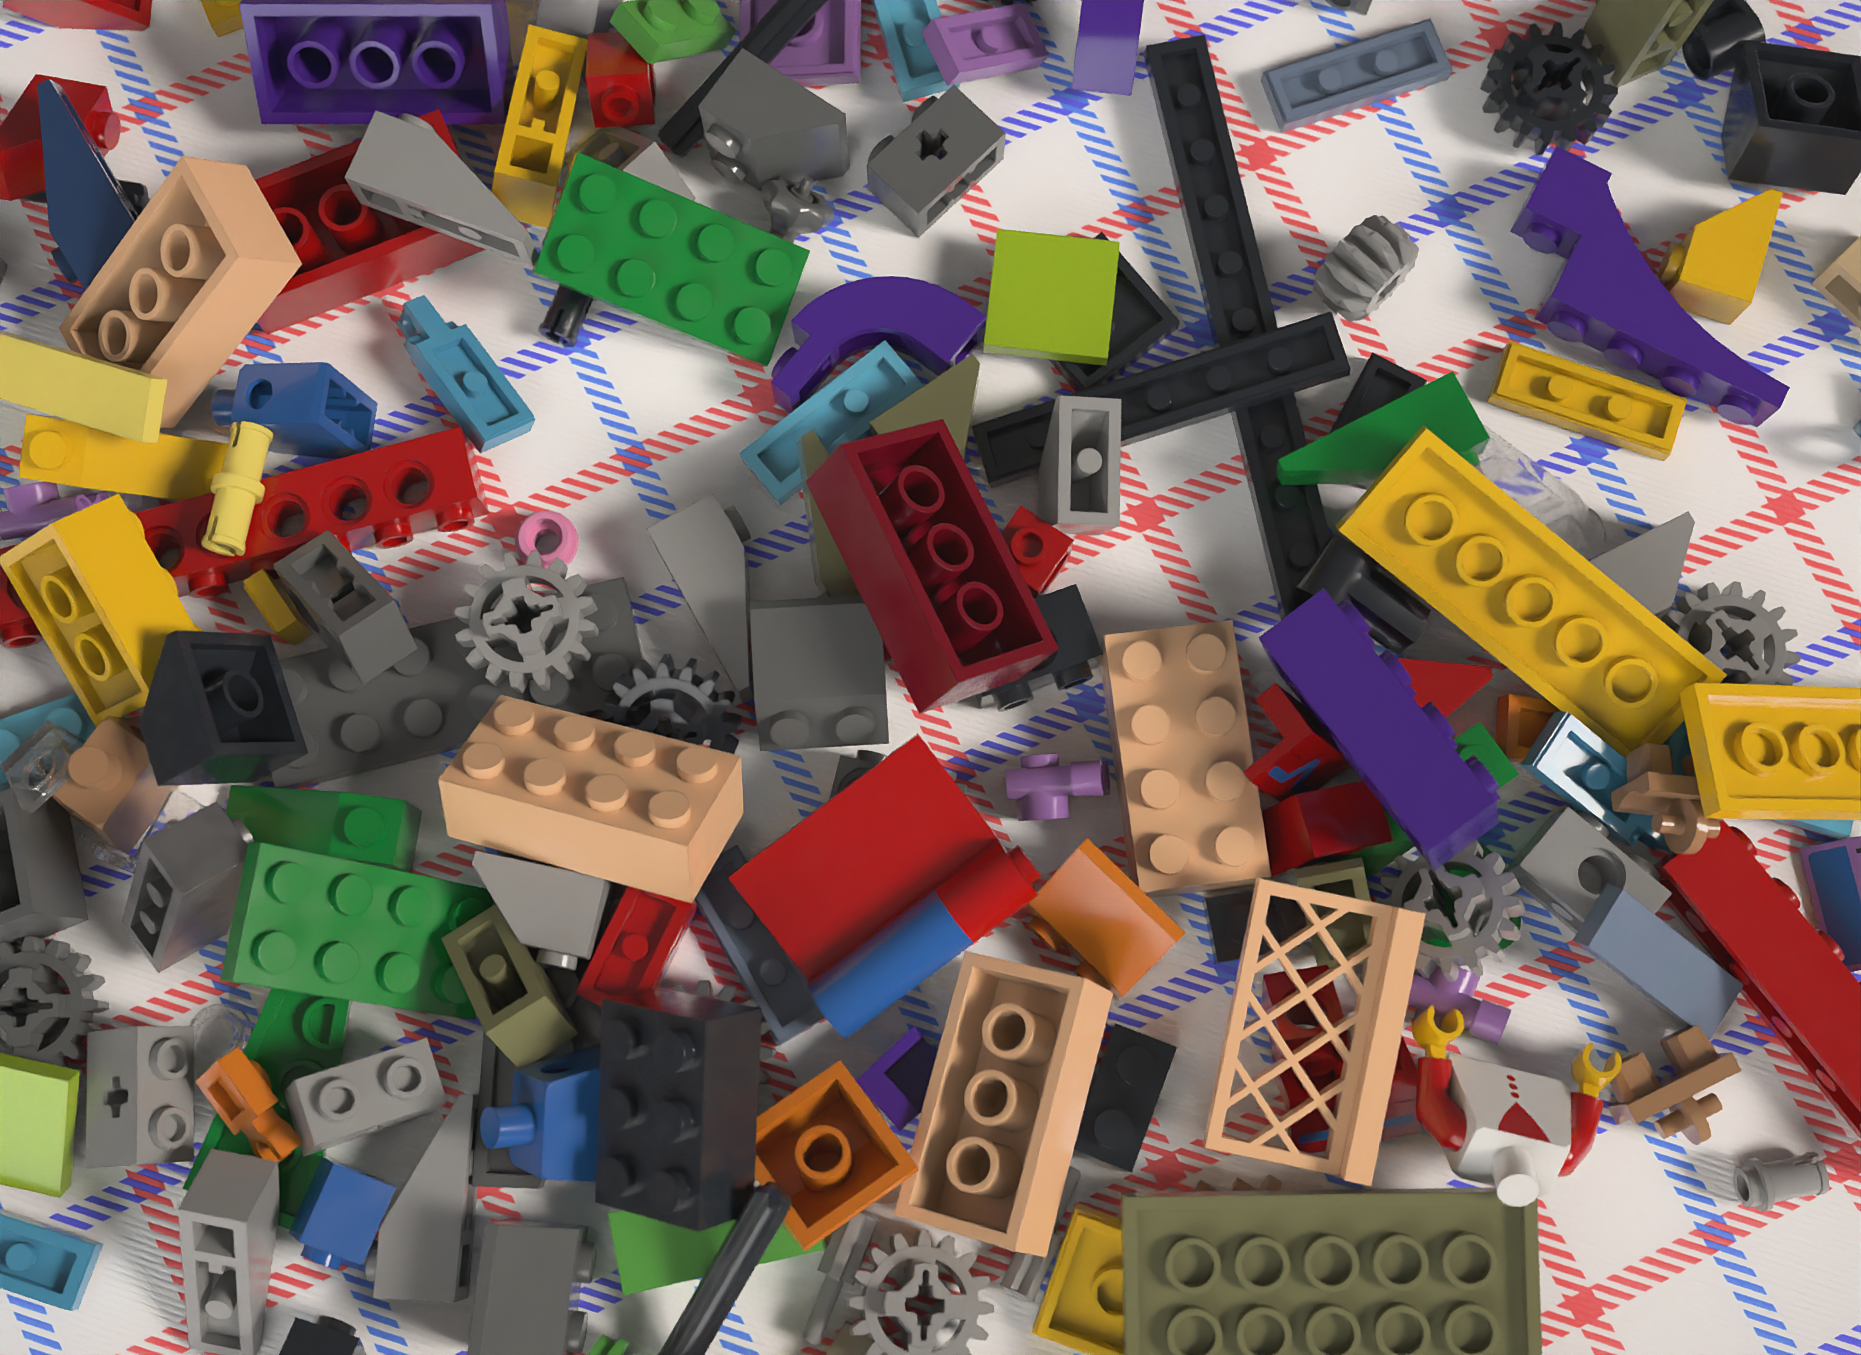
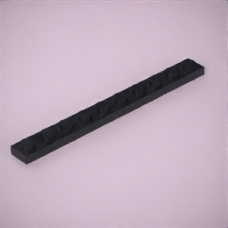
[1144,34,1330,620]

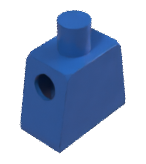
[211,362,378,459]
[480,1044,601,1182]

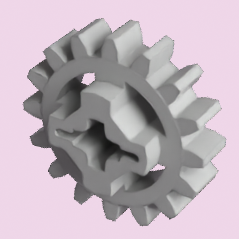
[454,551,599,693]
[1660,581,1801,686]
[1375,840,1525,982]
[845,1229,995,1355]

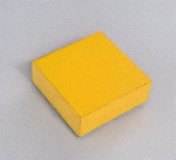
[243,569,314,646]

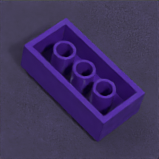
[239,0,515,124]
[1258,588,1500,871]

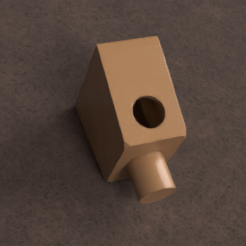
[50,716,180,855]

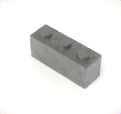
[121,801,254,973]

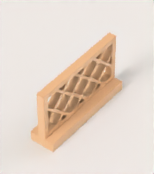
[1202,878,1425,1186]

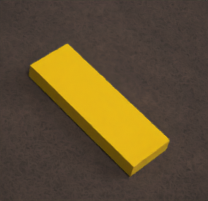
[1486,341,1687,461]

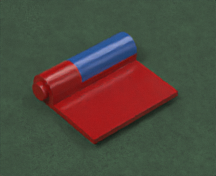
[728,733,1042,1039]

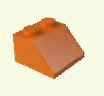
[1025,838,1186,1000]
[754,1060,919,1251]

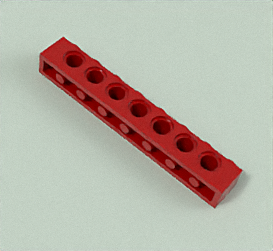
[0,427,490,648]

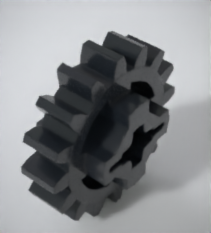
[1480,22,1618,156]
[601,654,742,754]

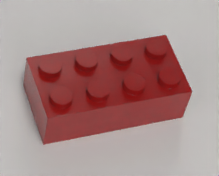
[255,109,487,335]

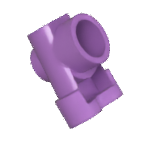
[0,481,110,542]
[1005,754,1110,821]
[1407,965,1512,1046]

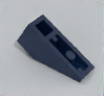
[37,79,139,289]

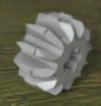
[1313,215,1419,322]

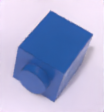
[289,1156,397,1270]

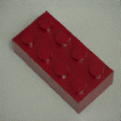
[805,419,1059,714]

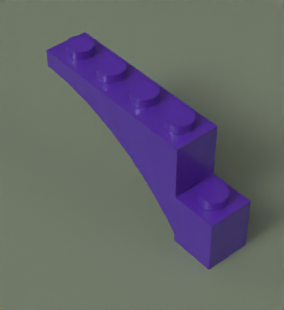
[1510,146,1790,428]

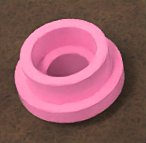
[515,511,579,569]

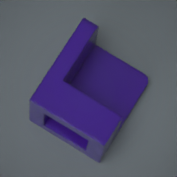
[855,1026,937,1131]

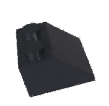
[1721,40,1861,195]
[139,630,308,786]

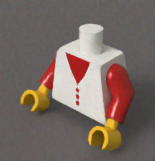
[1411,1005,1622,1207]

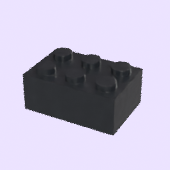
[595,987,762,1232]

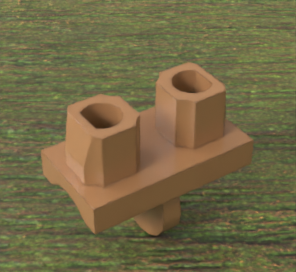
[1611,743,1721,855]
[1607,1025,1742,1145]

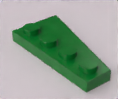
[182,989,352,1230]

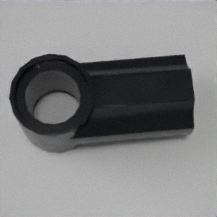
[1295,534,1431,655]

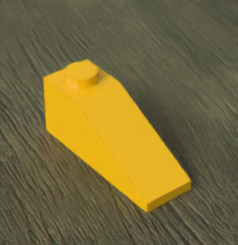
[492,24,588,228]
[18,414,228,500]

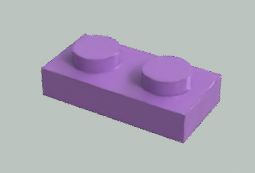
[921,3,1050,86]

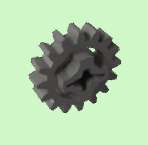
[0,936,110,1068]

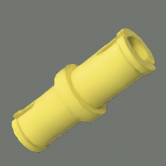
[201,421,274,556]

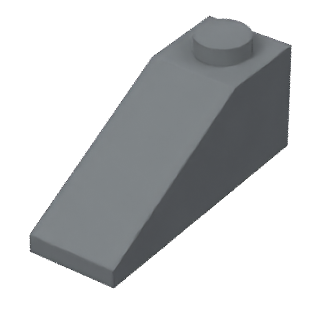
[345,110,538,266]
[646,492,754,704]
[366,1094,479,1303]
[178,1149,280,1355]

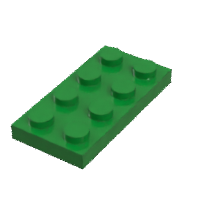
[531,152,810,367]
[220,842,494,1020]

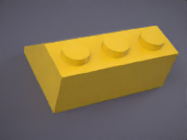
[0,493,203,727]

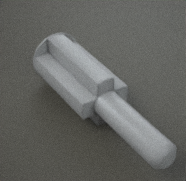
[999,1166,1082,1302]
[802,1210,880,1345]

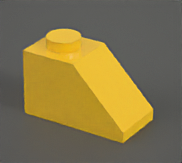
[1658,189,1783,325]

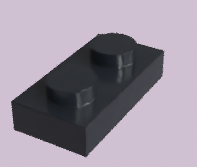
[1074,1023,1177,1172]

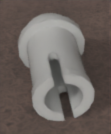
[1733,1151,1829,1212]

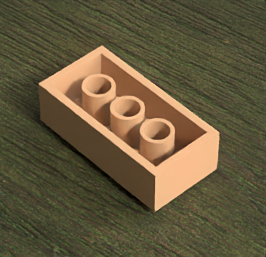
[59,156,302,428]
[1100,620,1271,898]
[438,695,744,903]
[894,951,1113,1257]

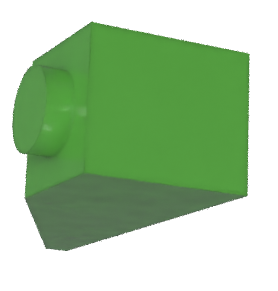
[608,1210,827,1296]

